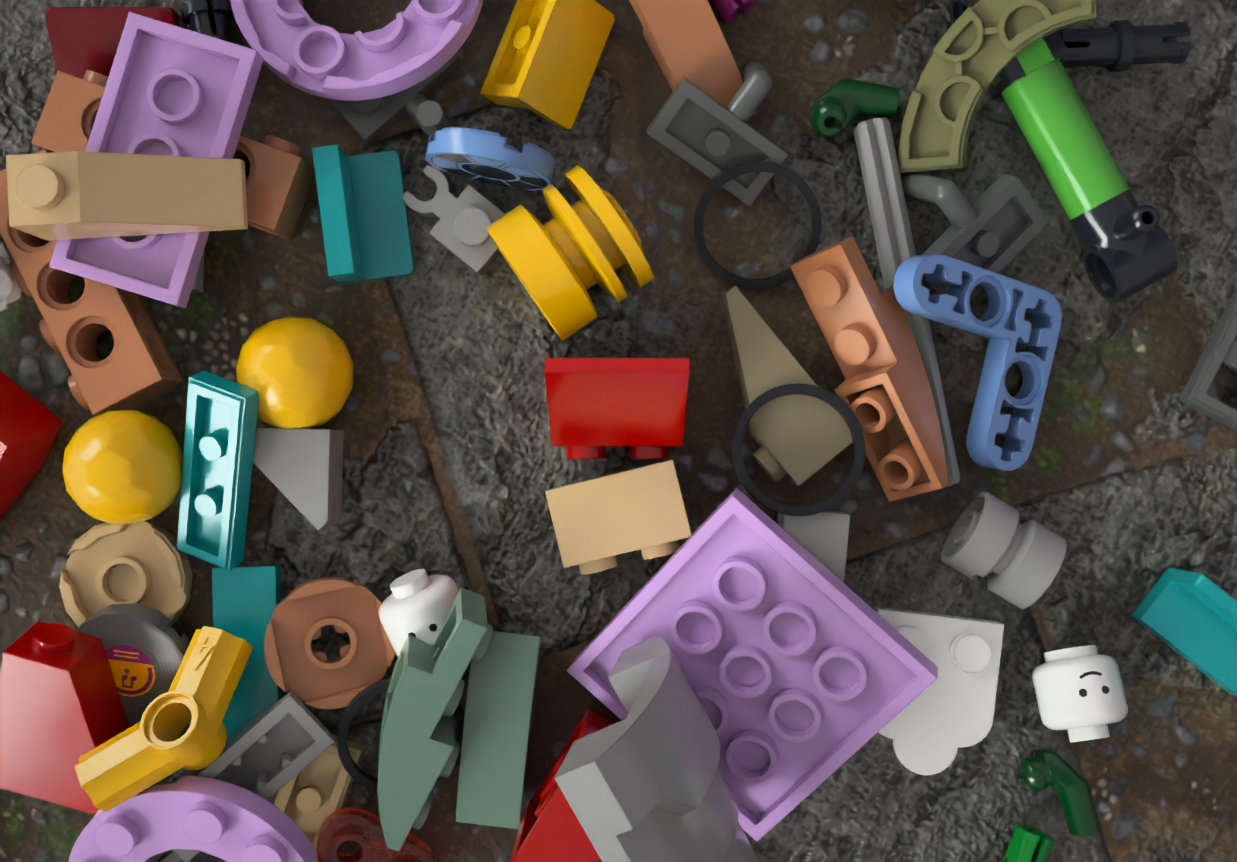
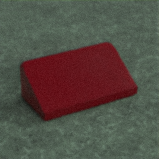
[46,7,187,79]

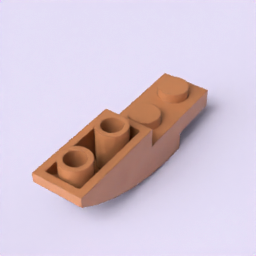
[790,236,948,502]

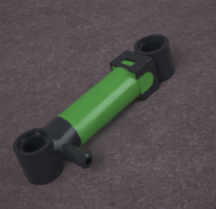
[949,0,1178,304]

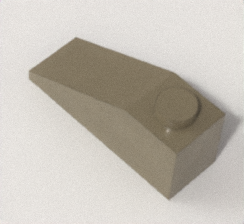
[720,285,853,486]

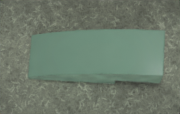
[456,631,542,829]

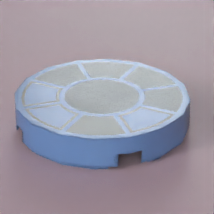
[425,127,557,191]

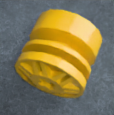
[486,165,654,341]

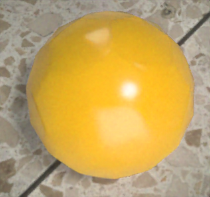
[236,316,354,429]
[62,410,183,525]

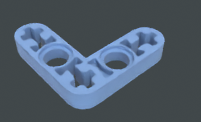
[893,254,1062,471]

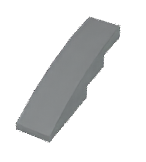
[146,692,335,862]

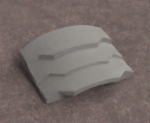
[554,636,759,862]

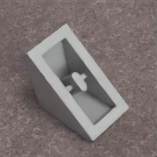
[253,428,344,531]

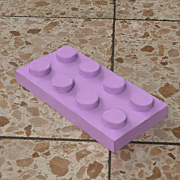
[49,12,264,309]

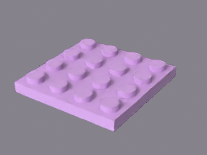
[567,488,938,842]

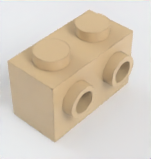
[545,459,692,575]

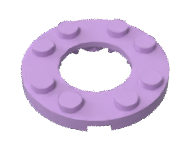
[230,0,483,101]
[68,775,318,862]

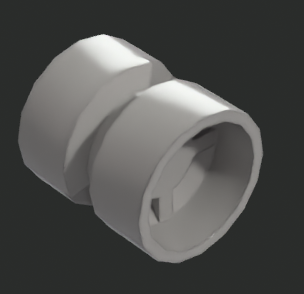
[941,492,1067,609]

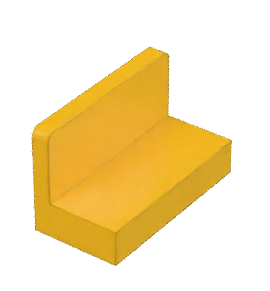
[480,0,615,129]

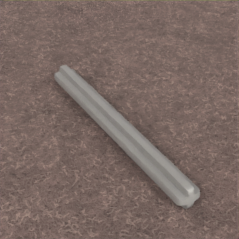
[854,118,960,487]

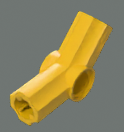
[74,626,253,812]

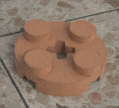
[264,577,395,709]

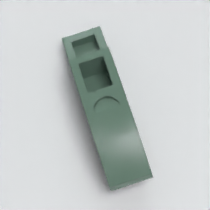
[377,587,493,852]

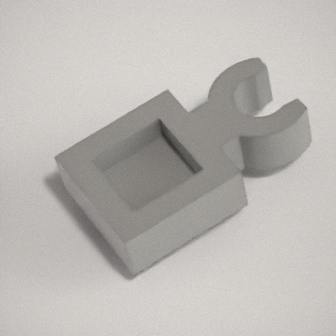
[402,165,506,276]

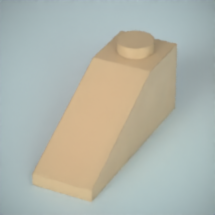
[6,151,248,241]

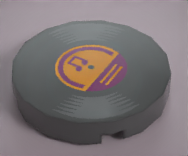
[77,603,190,727]

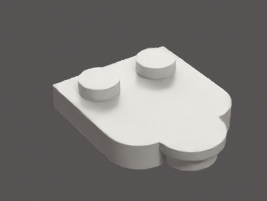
[873,606,1004,775]

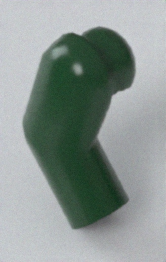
[809,79,900,137]
[1019,750,1101,837]

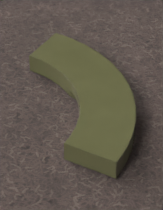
[899,0,1099,173]

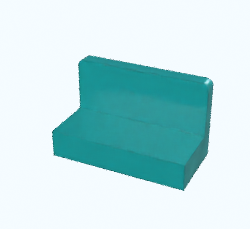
[312,144,415,285]
[1131,567,1237,696]

